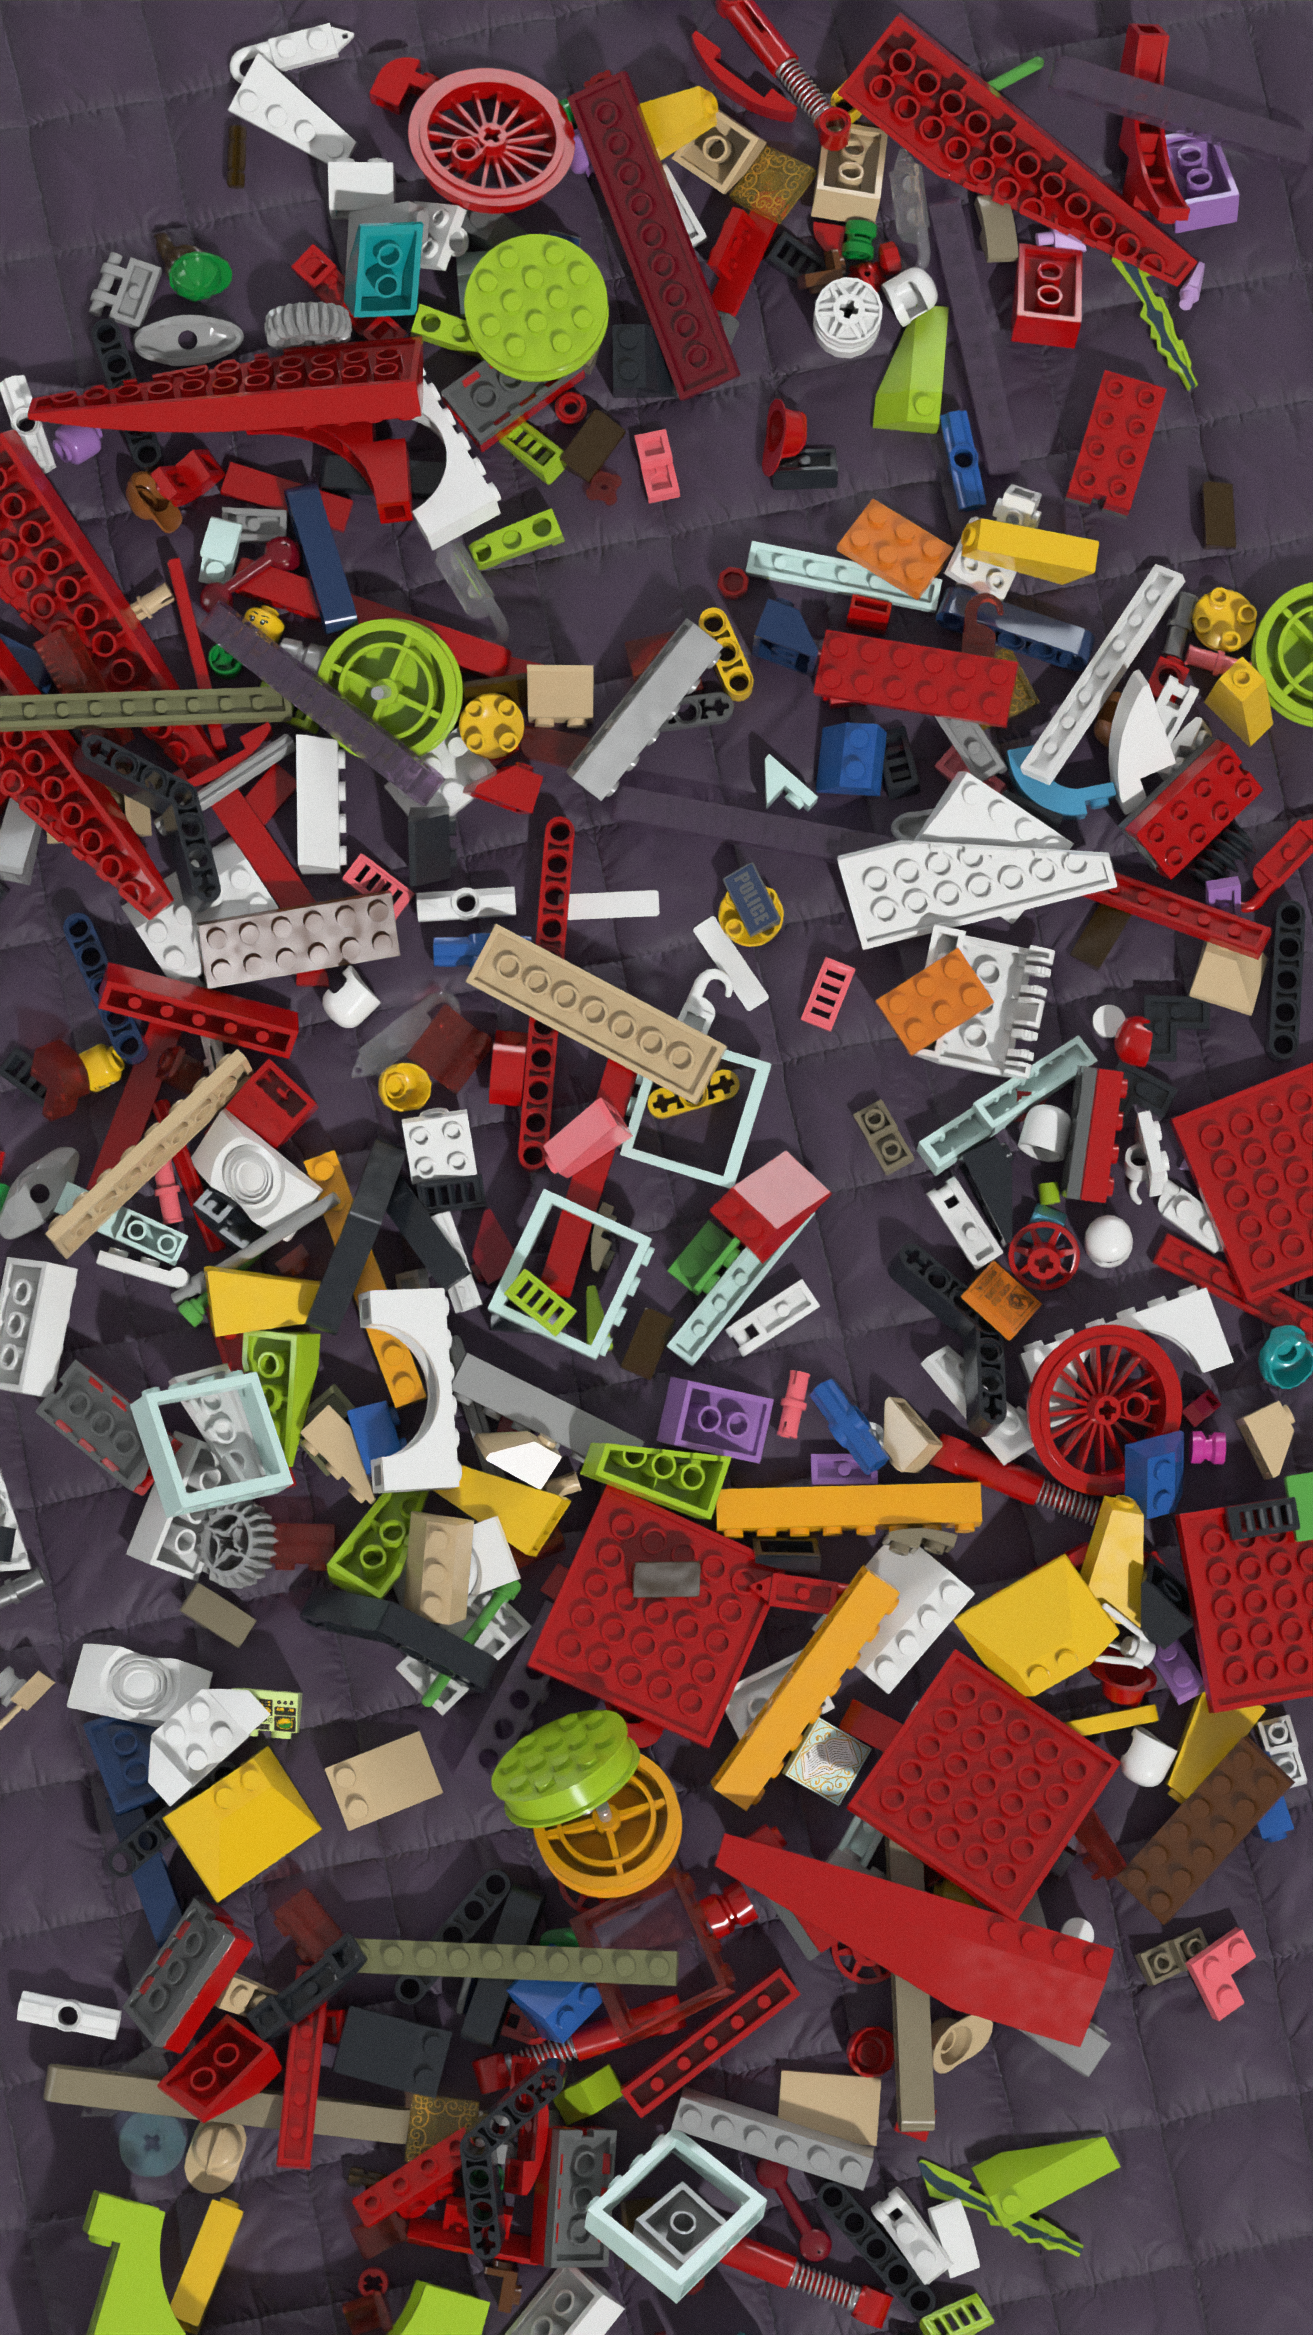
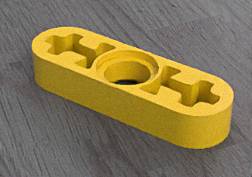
[647,1070,740,1119]
[1063,1704,1159,1736]

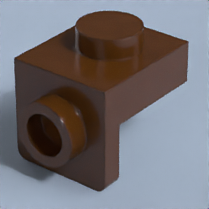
[796,249,846,294]
[484,2259,523,2313]

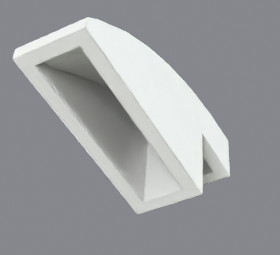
[1108,669,1176,815]

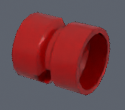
[698,1880,759,1940]

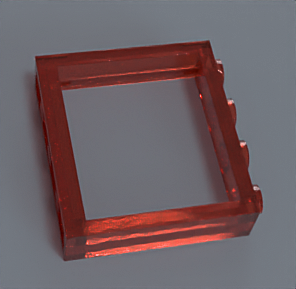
[569,1867,736,2046]

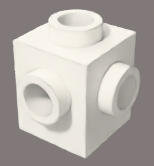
[993,484,1042,529]

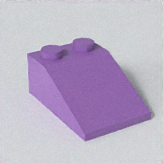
[1165,126,1240,233]
[656,1377,774,1464]

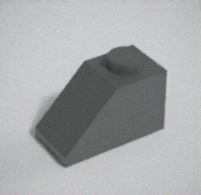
[461,209,528,252]

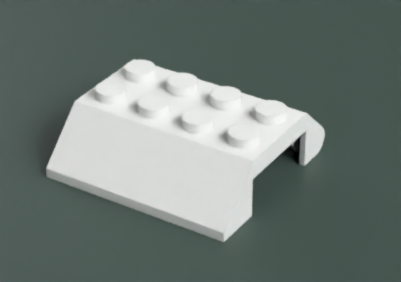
[121,837,279,988]
[907,925,1055,1079]

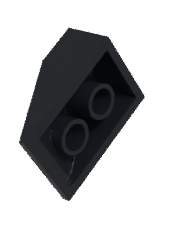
[957,1138,1014,1249]
[332,2005,452,2098]

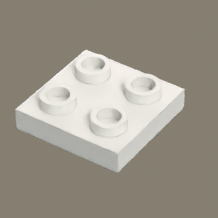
[414,201,469,271]
[944,517,1017,602]
[402,1108,477,1185]
[1124,1111,1170,1197]

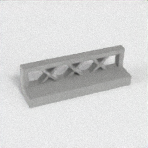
[935,716,1008,782]

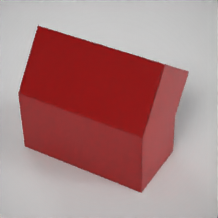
[846,594,892,635]

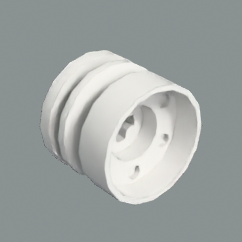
[813,277,883,358]

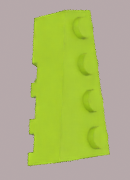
[580,1443,732,1519]

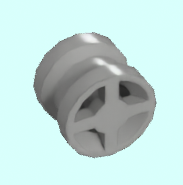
[0,1665,27,1708]

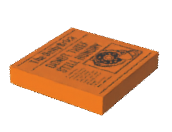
[961,1260,1042,1341]

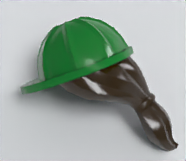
[154,232,232,302]

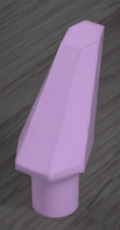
[1035,228,1087,252]
[1179,261,1205,310]

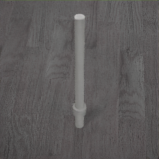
[171,1192,340,1305]

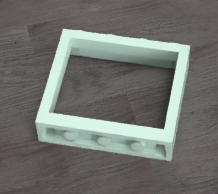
[617,1050,772,1189]
[488,1189,655,1361]
[130,1370,294,1518]
[584,2129,767,2304]

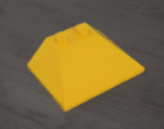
[953,1554,1120,1697]
[162,1746,322,1903]

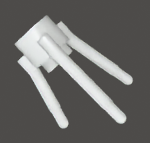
[1095,1603,1156,1669]

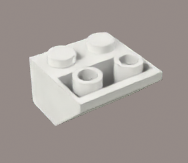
[328,158,396,219]

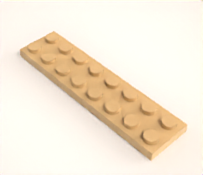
[466,924,728,1105]
[45,1049,254,1259]

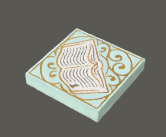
[782,1717,872,1806]

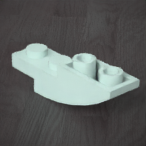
[53,1181,188,1266]

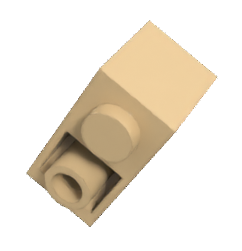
[214,1973,279,2018]

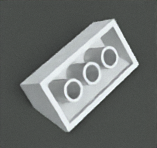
[296,735,347,875]
[0,1257,78,1398]
[126,1431,233,1581]
[505,2267,625,2335]

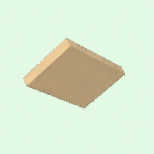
[778,2069,881,2146]

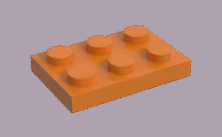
[837,499,954,600]
[875,948,994,1057]

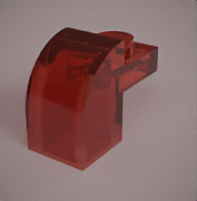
[30,1039,90,1122]

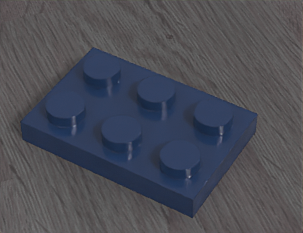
[83,1716,163,1817]

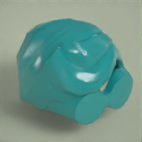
[1258,1325,1313,1389]

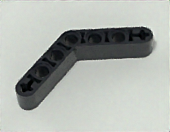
[73,735,221,913]
[305,1137,407,1336]
[888,1244,1007,1438]
[299,1587,499,1693]
[460,2058,568,2260]

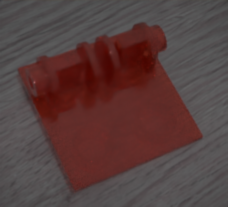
[406,1004,494,1095]

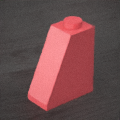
[543,1098,633,1179]

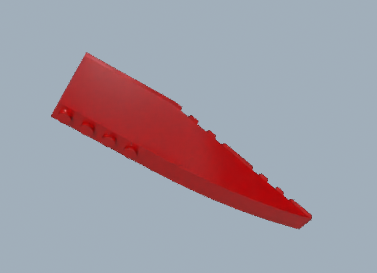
[837,12,1198,287]
[28,336,423,432]
[0,429,221,778]
[0,638,174,920]
[714,1833,1114,2047]

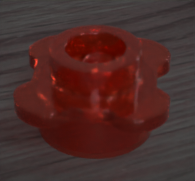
[586,470,622,506]

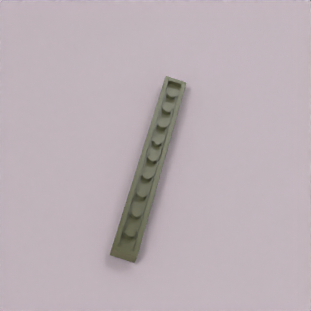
[0,686,292,732]
[355,1938,679,1986]

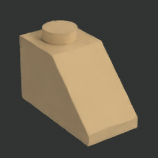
[883,1397,943,1473]

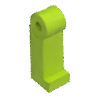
[411,304,484,361]
[468,508,565,570]

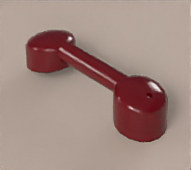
[200,536,302,619]
[755,2158,832,2262]

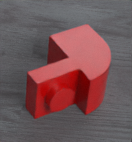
[369,57,440,116]
[150,449,226,507]
[489,1030,528,1106]

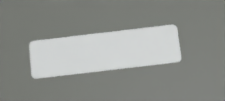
[558,890,660,920]
[693,916,769,1011]

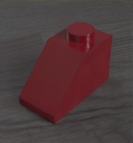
[470,1208,514,1287]

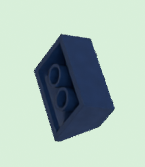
[752,597,819,677]

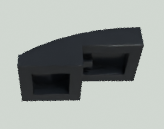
[192,1186,262,1253]

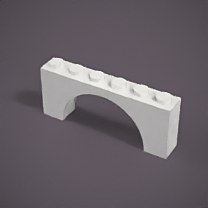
[411,368,501,551]
[1018,1285,1234,1428]
[358,1288,462,1494]

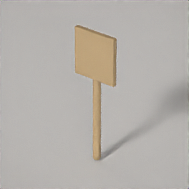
[0,1671,55,1730]

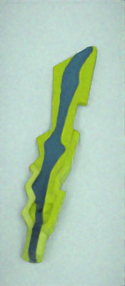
[1111,257,1198,391]
[919,2160,1084,2257]

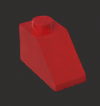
[463,762,544,815]

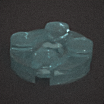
[119,2112,187,2177]

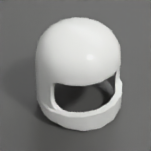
[881,267,938,327]
[322,965,382,1028]
[1018,1104,1072,1162]
[1084,1215,1133,1268]
[1120,1725,1178,1787]

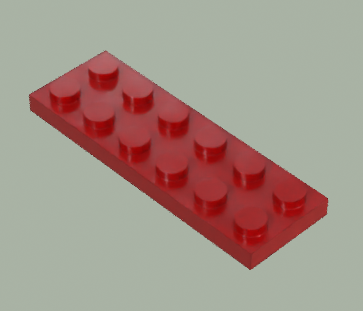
[813,630,1019,728]

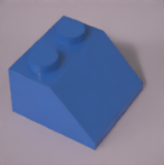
[816,722,887,796]
[346,1401,407,1477]
[1125,1431,1184,1519]
[506,1943,607,2044]

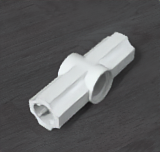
[0,375,56,474]
[416,887,516,922]
[431,1211,483,1314]
[17,1991,122,2040]

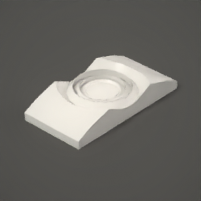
[191,1108,323,1241]
[393,1516,521,1606]
[396,1590,532,1716]
[67,1644,213,1728]

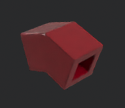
[1182,1389,1222,1428]

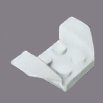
[148,1689,271,1807]

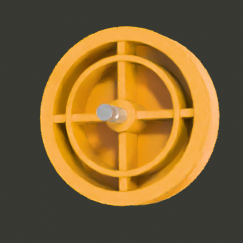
[533,1754,682,1898]

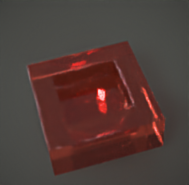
[275,1244,311,1276]

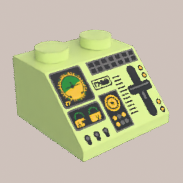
[231,1687,303,1739]

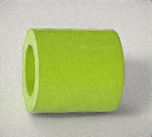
[1038,1182,1060,1205]

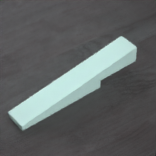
[916,1035,1098,1176]

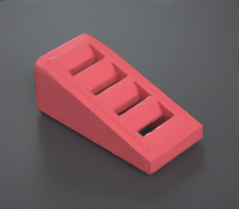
[342,853,415,920]
[801,957,856,1032]

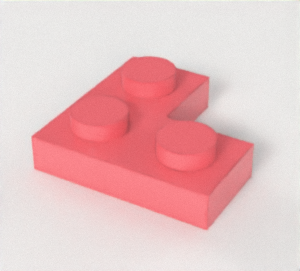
[1185,1927,1256,2021]

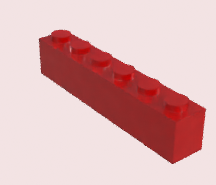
[98,962,299,1059]
[620,1964,801,2118]

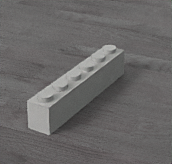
[566,618,723,801]
[452,1353,645,1464]
[671,2086,874,2190]

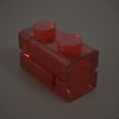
[270,1523,337,1571]
[273,1886,345,1965]

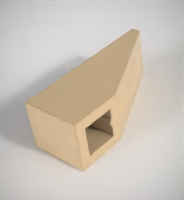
[300,1405,376,1504]

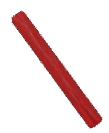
[152,1099,226,1253]

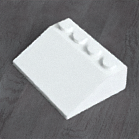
[914,771,1074,924]
[811,1545,975,1694]

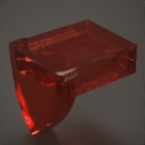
[342,2290,394,2335]

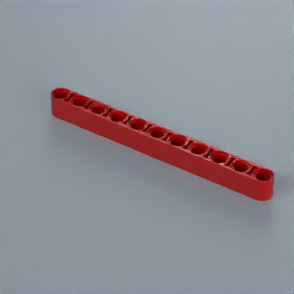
[518,816,575,1173]

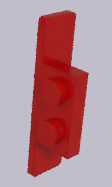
[707,193,787,316]
[352,2127,476,2228]
[406,2195,538,2265]

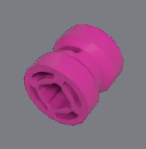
[1189,1431,1226,1465]

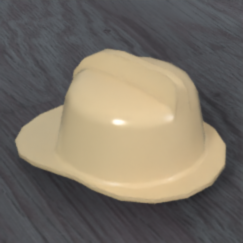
[931,2014,993,2074]
[184,2121,247,2194]

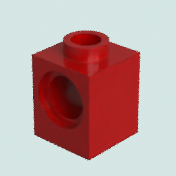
[1148,655,1190,703]

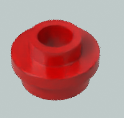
[555,392,587,425]

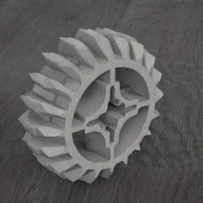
[264,301,352,350]
[195,1500,279,1589]

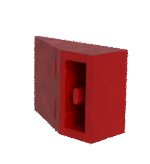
[204,1059,319,1151]

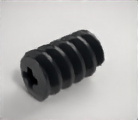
[1185,821,1257,890]

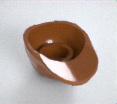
[126,471,183,534]

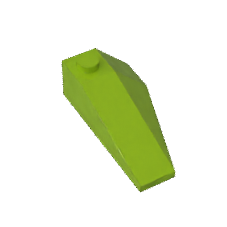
[873,304,949,434]
[242,1329,320,1467]
[327,1490,430,1600]
[971,2136,1121,2229]

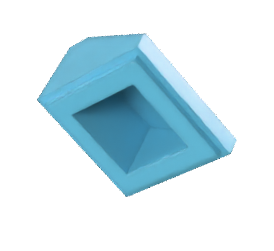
[1022,1203,1067,1244]

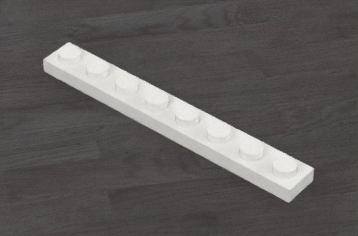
[1020,564,1185,785]

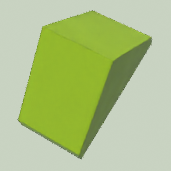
[553,2063,623,2125]

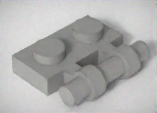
[89,252,162,330]

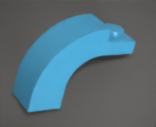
[1005,745,1116,820]

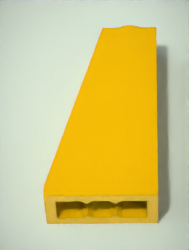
[640,86,718,160]
[961,518,1099,585]
[1204,657,1273,747]
[204,1266,321,1337]
[433,1465,572,1557]
[1080,1495,1144,1627]
[1164,1692,1266,1805]
[170,2197,244,2335]

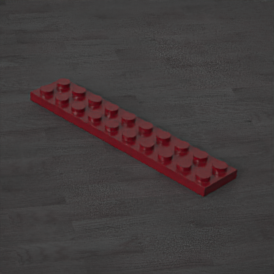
[567,71,741,401]

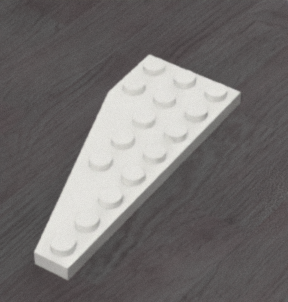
[837,840,1117,950]

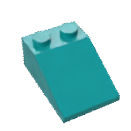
[344,222,424,318]

